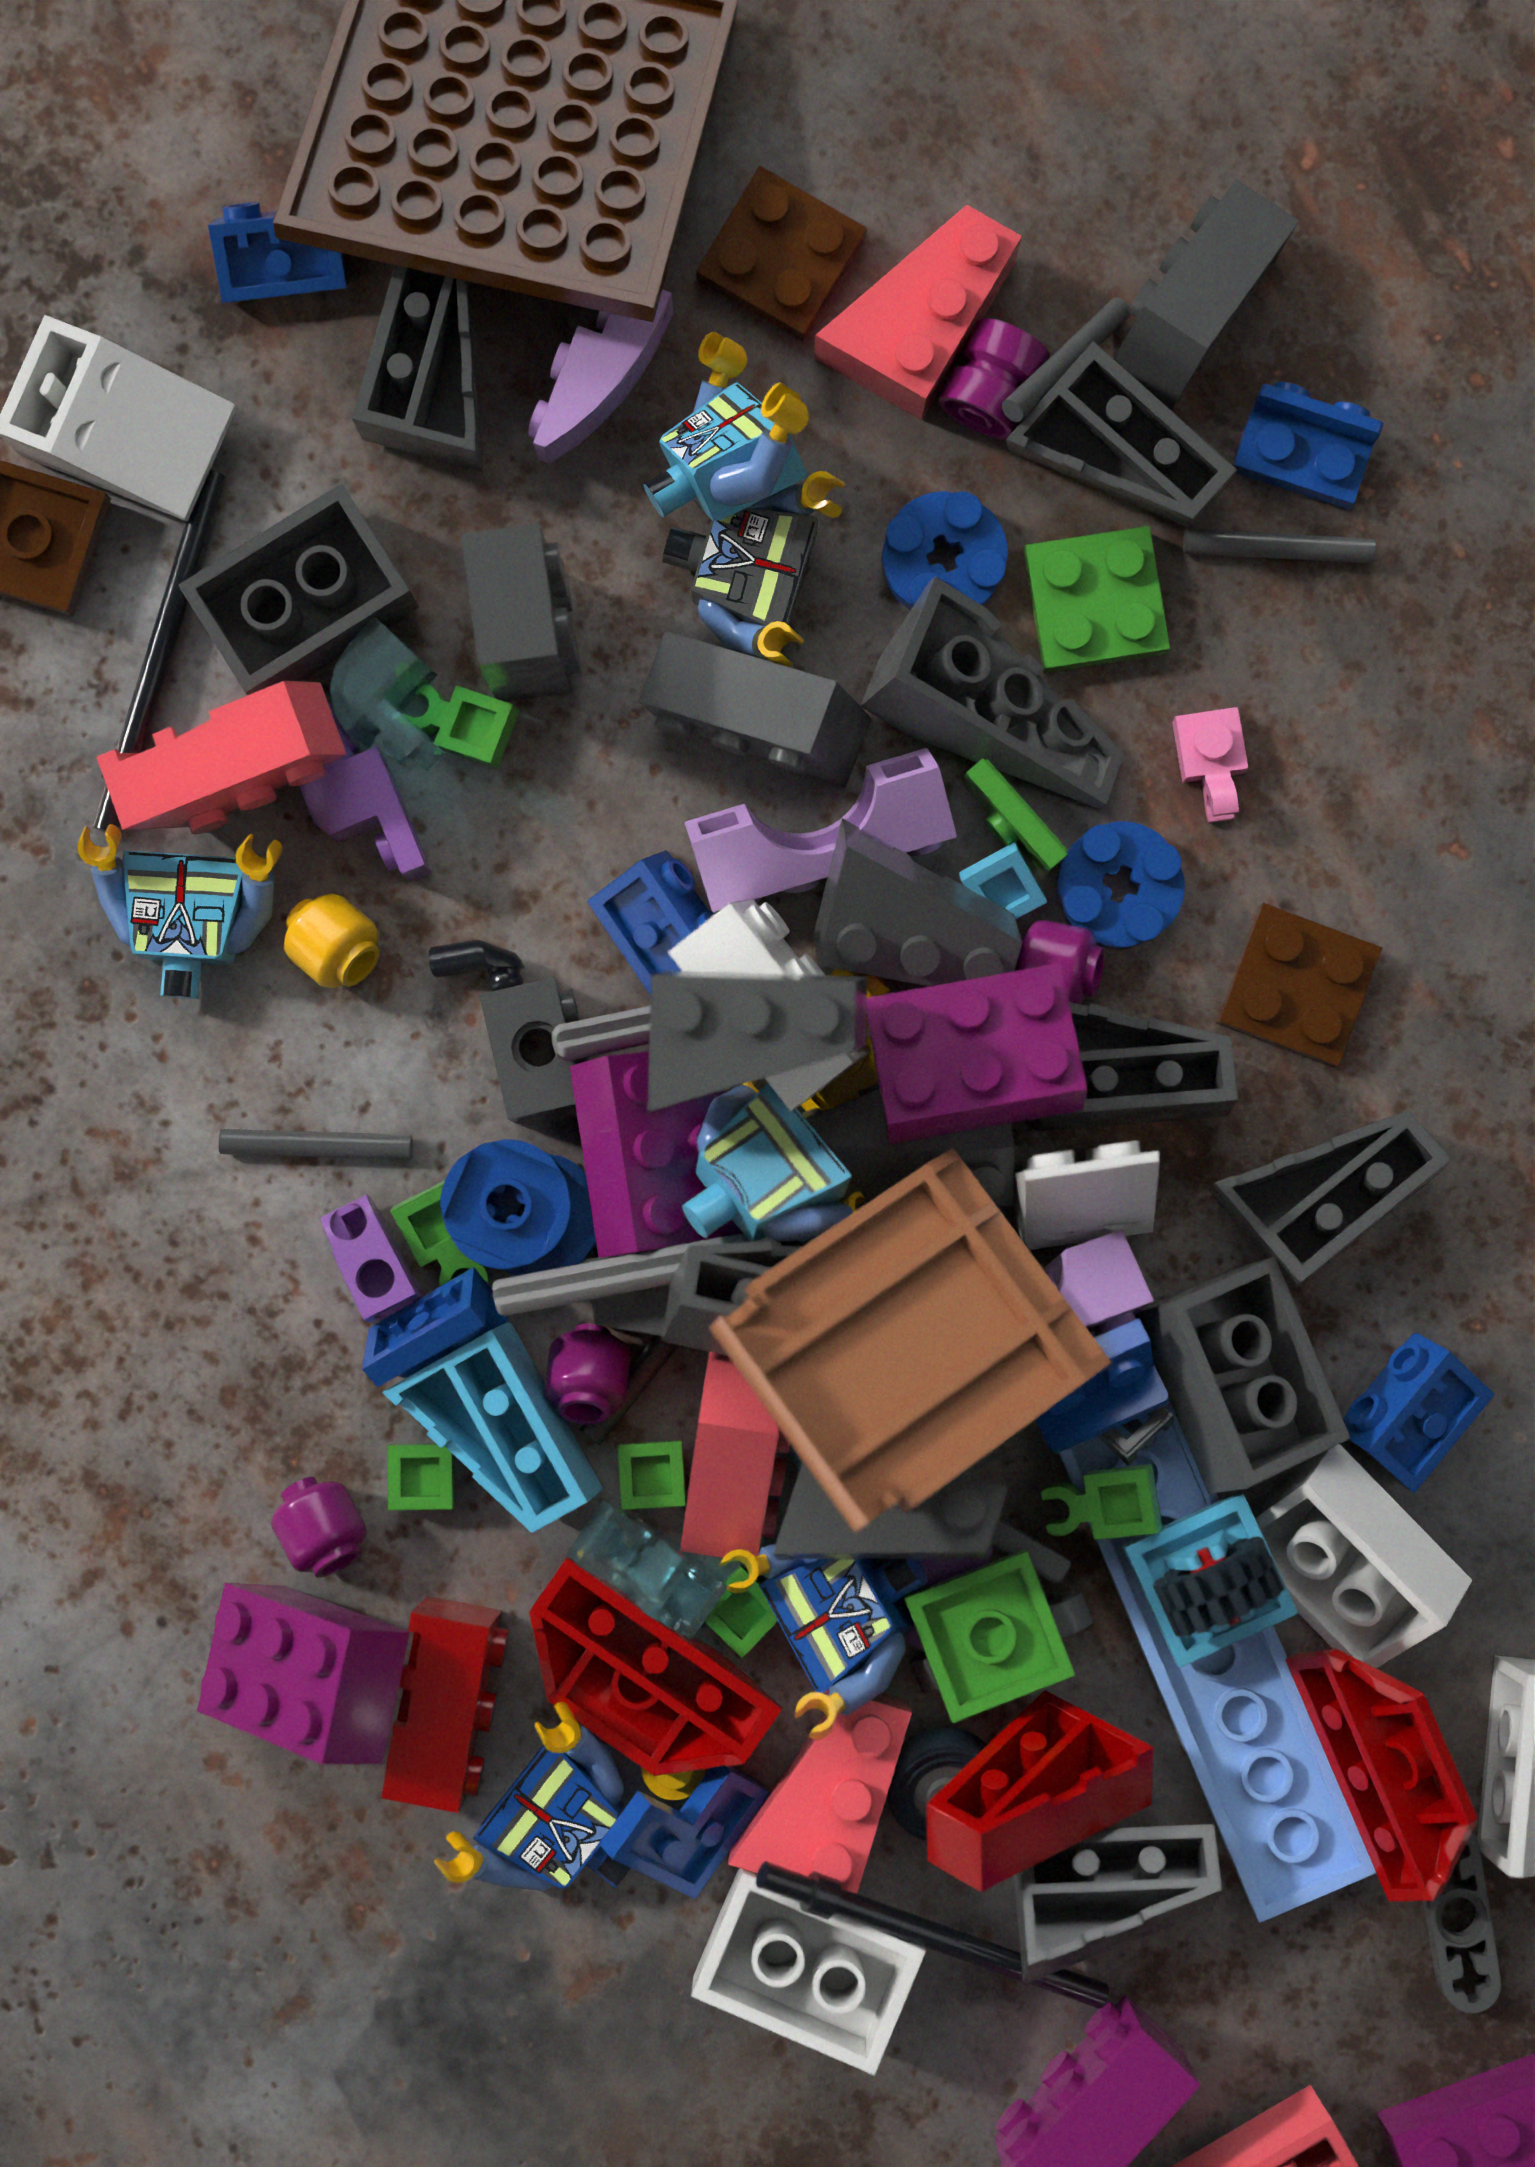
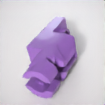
[299,702,432,882]

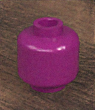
[1014,920,1105,1005]
[544,1323,631,1424]
[271,1477,367,1578]

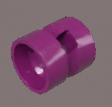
[938,318,1050,440]

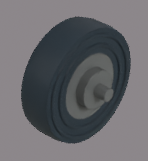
[887,1727,987,1841]

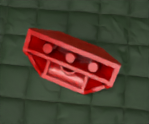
[529,1556,782,1776]
[1285,1648,1478,1902]

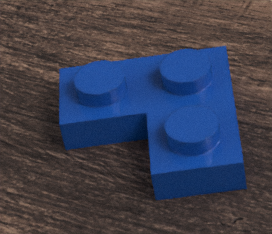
[599,1765,770,1899]

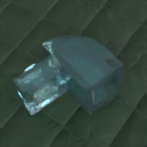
[330,616,445,771]
[566,1500,728,1640]

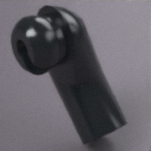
[428,940,524,992]

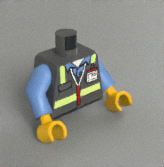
[662,471,845,668]

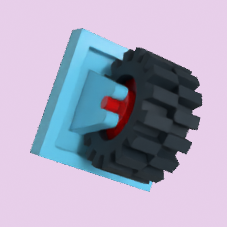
[1122,1491,1298,1668]

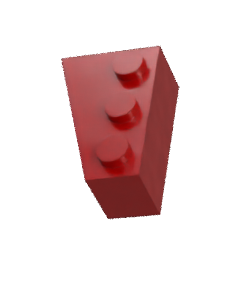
[381,1596,510,1813]
[927,1690,1154,1892]

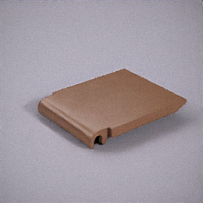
[709,1148,1112,1533]

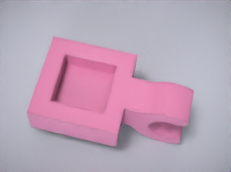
[1172,707,1248,823]

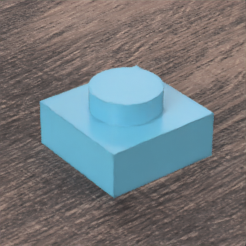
[959,842,1047,919]

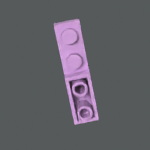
[528,289,674,464]

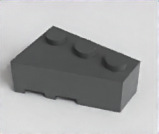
[648,970,867,1112]
[1036,1002,1238,1131]
[1211,1110,1452,1292]
[773,1461,1008,1560]

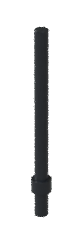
[93,469,226,832]
[756,1861,1109,2009]

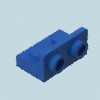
[208,202,349,303]
[1232,382,1384,510]
[587,850,716,996]
[362,1267,508,1387]
[1034,1318,1169,1454]
[1343,1333,1495,1493]

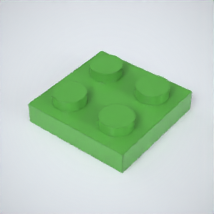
[1023,526,1170,673]
[904,1549,1076,1723]

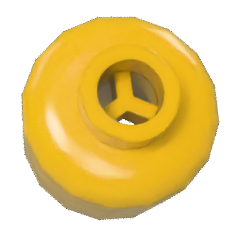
[284,893,380,988]

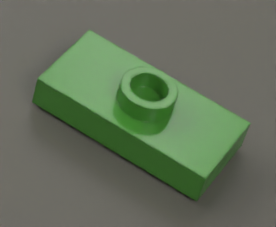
[962,758,1068,877]

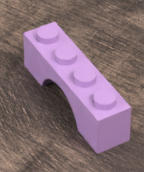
[684,748,957,912]
[1045,1229,1154,1335]

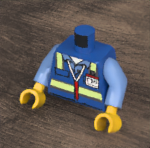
[719,1543,927,1740]
[434,1702,631,1891]

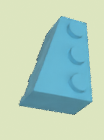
[382,1321,603,1533]

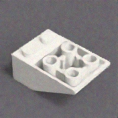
[0,315,238,521]
[1012,1141,1160,1250]

